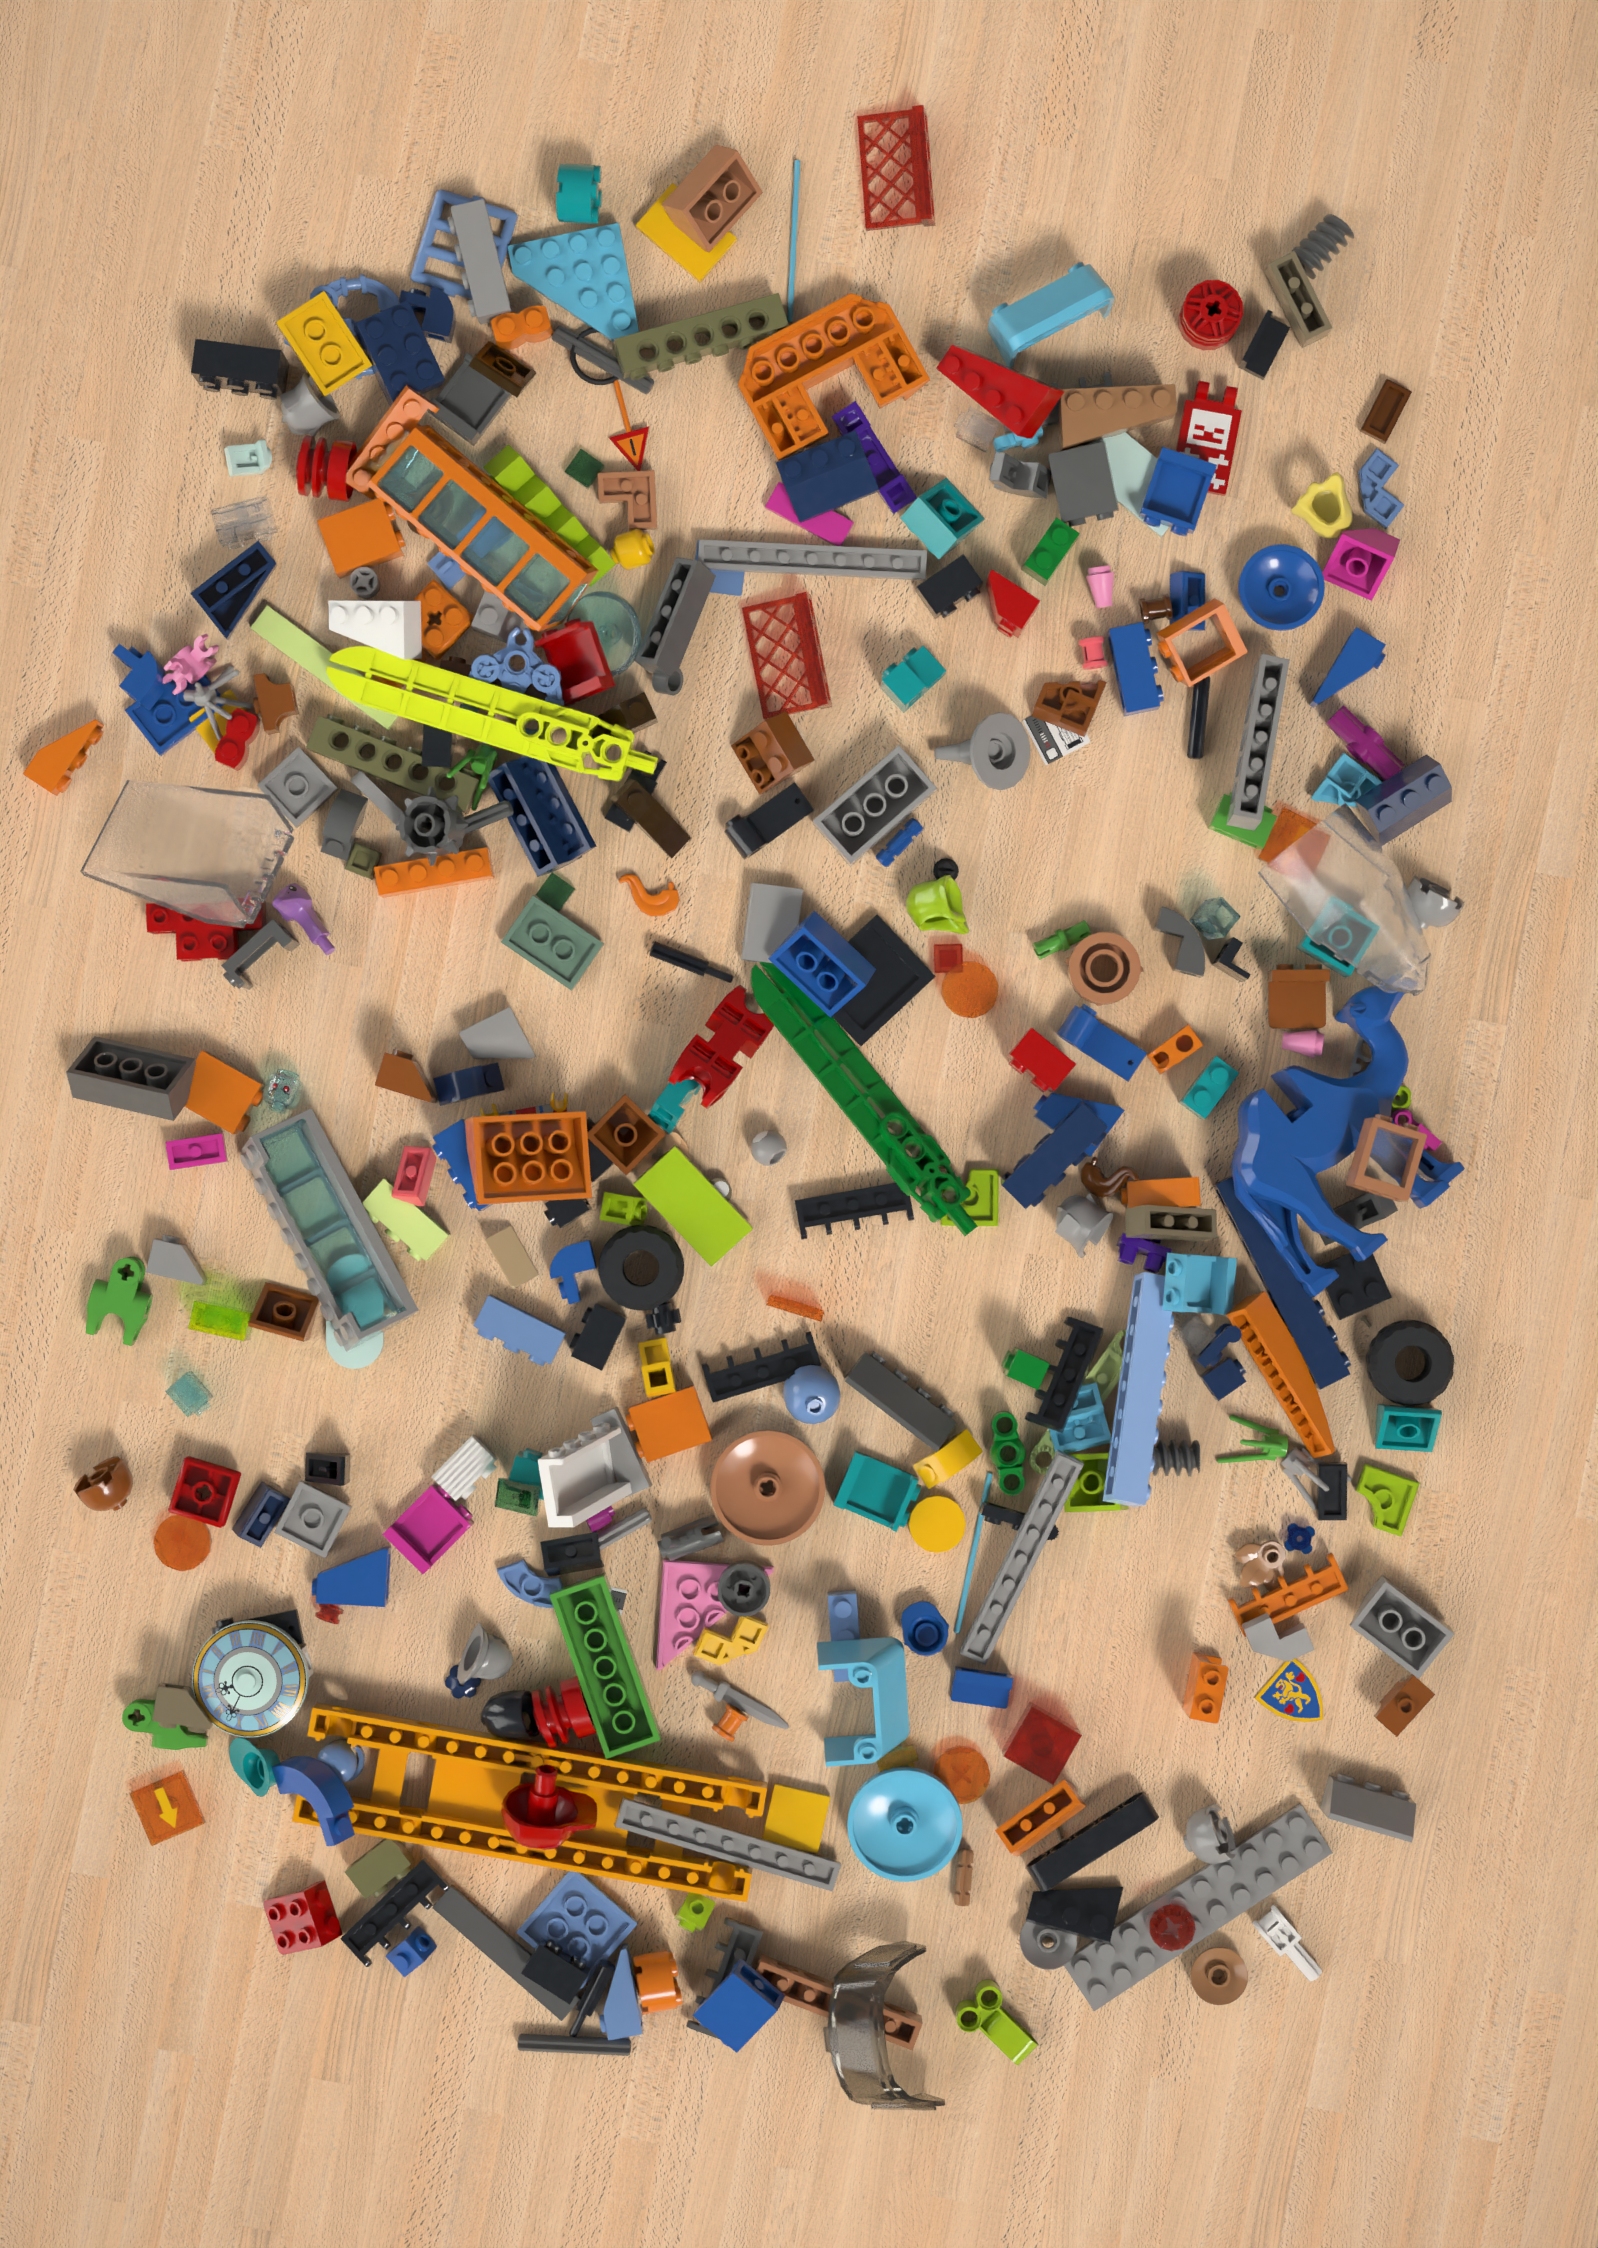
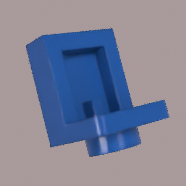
[385,1926,437,1977]

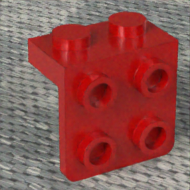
[263,1880,343,1955]

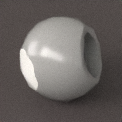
[751,1130,787,1166]

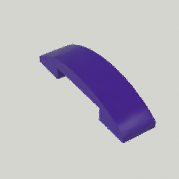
[832,401,917,514]

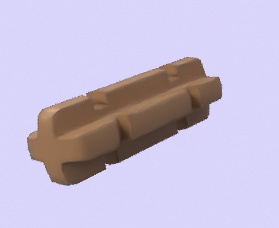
[954,1849,974,1906]

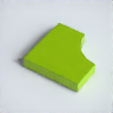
[941,1169,999,1226]
[1355,1463,1420,1537]

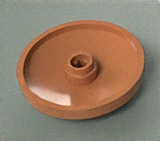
[710,1430,825,1546]

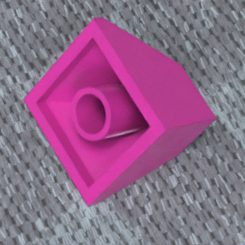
[1322,528,1400,601]

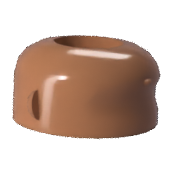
[1065,932,1144,1006]

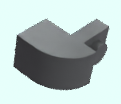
[989,452,1052,499]
[320,789,368,861]

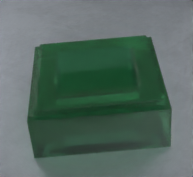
[564,449,604,489]
[536,872,576,912]

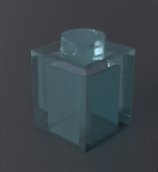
[1189,897,1241,940]
[165,1371,214,1417]

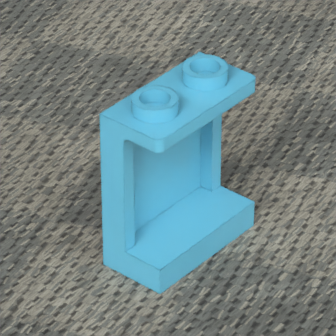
[1163,1253,1237,1315]

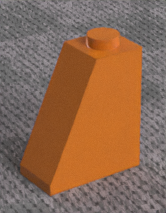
[1120,1177,1201,1208]

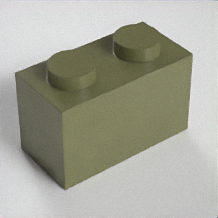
[345,1838,414,1900]

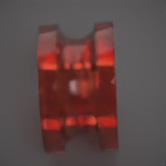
[315,1604,344,1624]

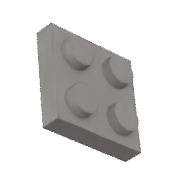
[257,746,339,828]
[274,1480,352,1558]

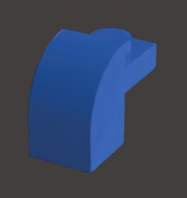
[112,644,166,711]
[550,1240,597,1304]

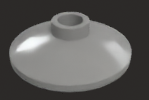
[1020,1922,1077,1970]

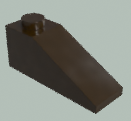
[586,692,658,756]
[610,779,691,859]

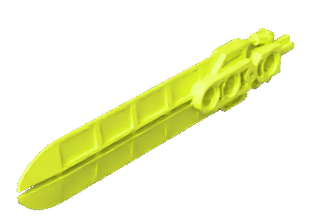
[326,646,658,781]

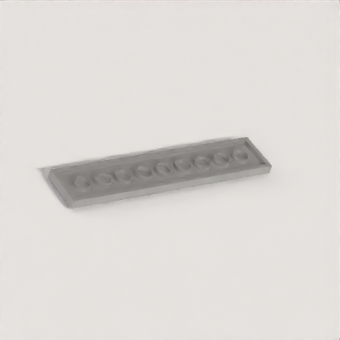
[1064,1803,1333,2011]

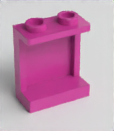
[382,1483,474,1574]

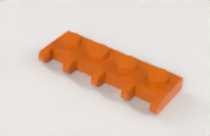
[346,385,440,500]
[1228,1553,1349,1637]

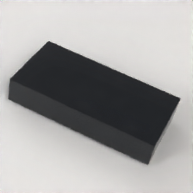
[1317,1462,1347,1521]

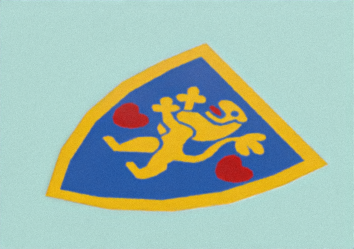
[1255,1658,1323,1722]

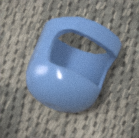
[316,1739,365,1783]

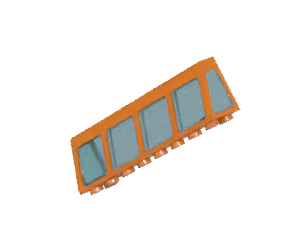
[367,425,599,632]

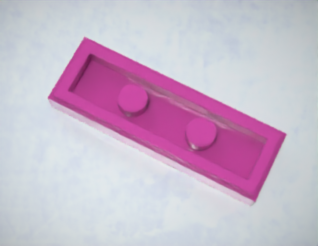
[765,482,854,546]

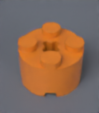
[633,1950,683,2015]

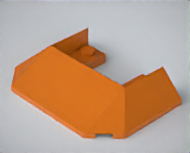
[738,293,930,461]

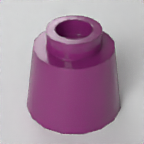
[585,1506,615,1532]

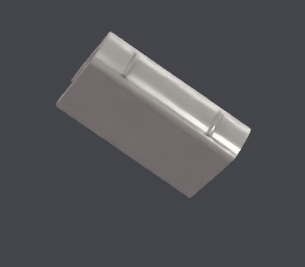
[741,883,803,963]

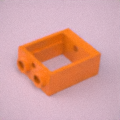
[1156,598,1248,687]

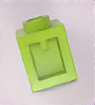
[600,1192,648,1226]

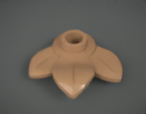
[1234,1540,1286,1592]

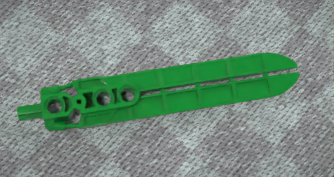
[751,962,978,1237]

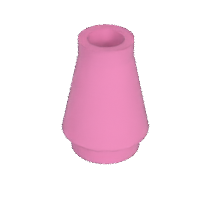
[1086,565,1114,608]
[1282,1030,1324,1058]

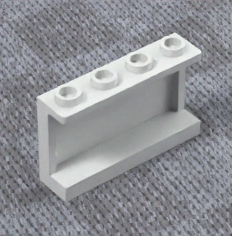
[538,1423,632,1527]

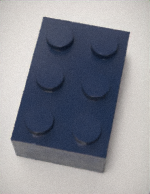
[354,300,445,407]

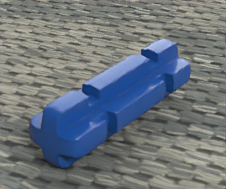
[876,818,923,867]

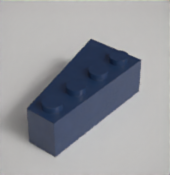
[1001,1100,1108,1209]

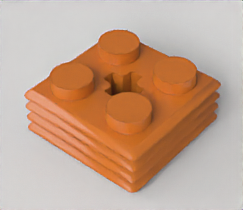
[413,580,474,660]

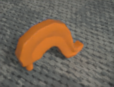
[619,874,680,916]

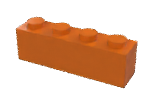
[374,847,495,898]

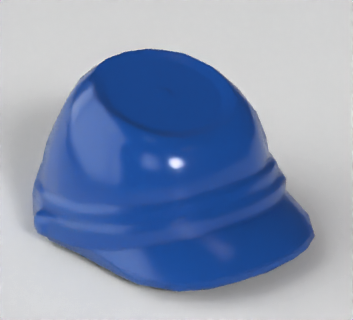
[901,1601,949,1657]

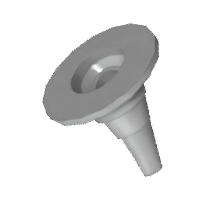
[934,712,1030,790]

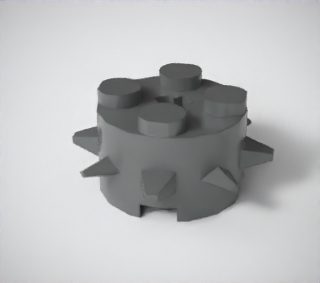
[396,786,468,866]

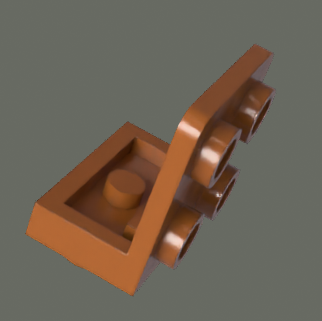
[1268,964,1330,1029]

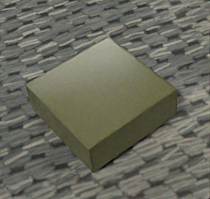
[344,843,382,880]

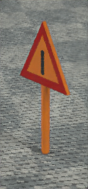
[609,380,649,471]

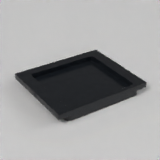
[831,914,936,1047]

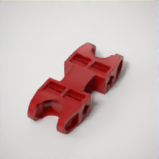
[668,985,774,1109]

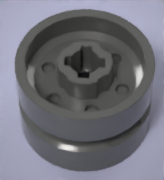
[718,1560,770,1617]

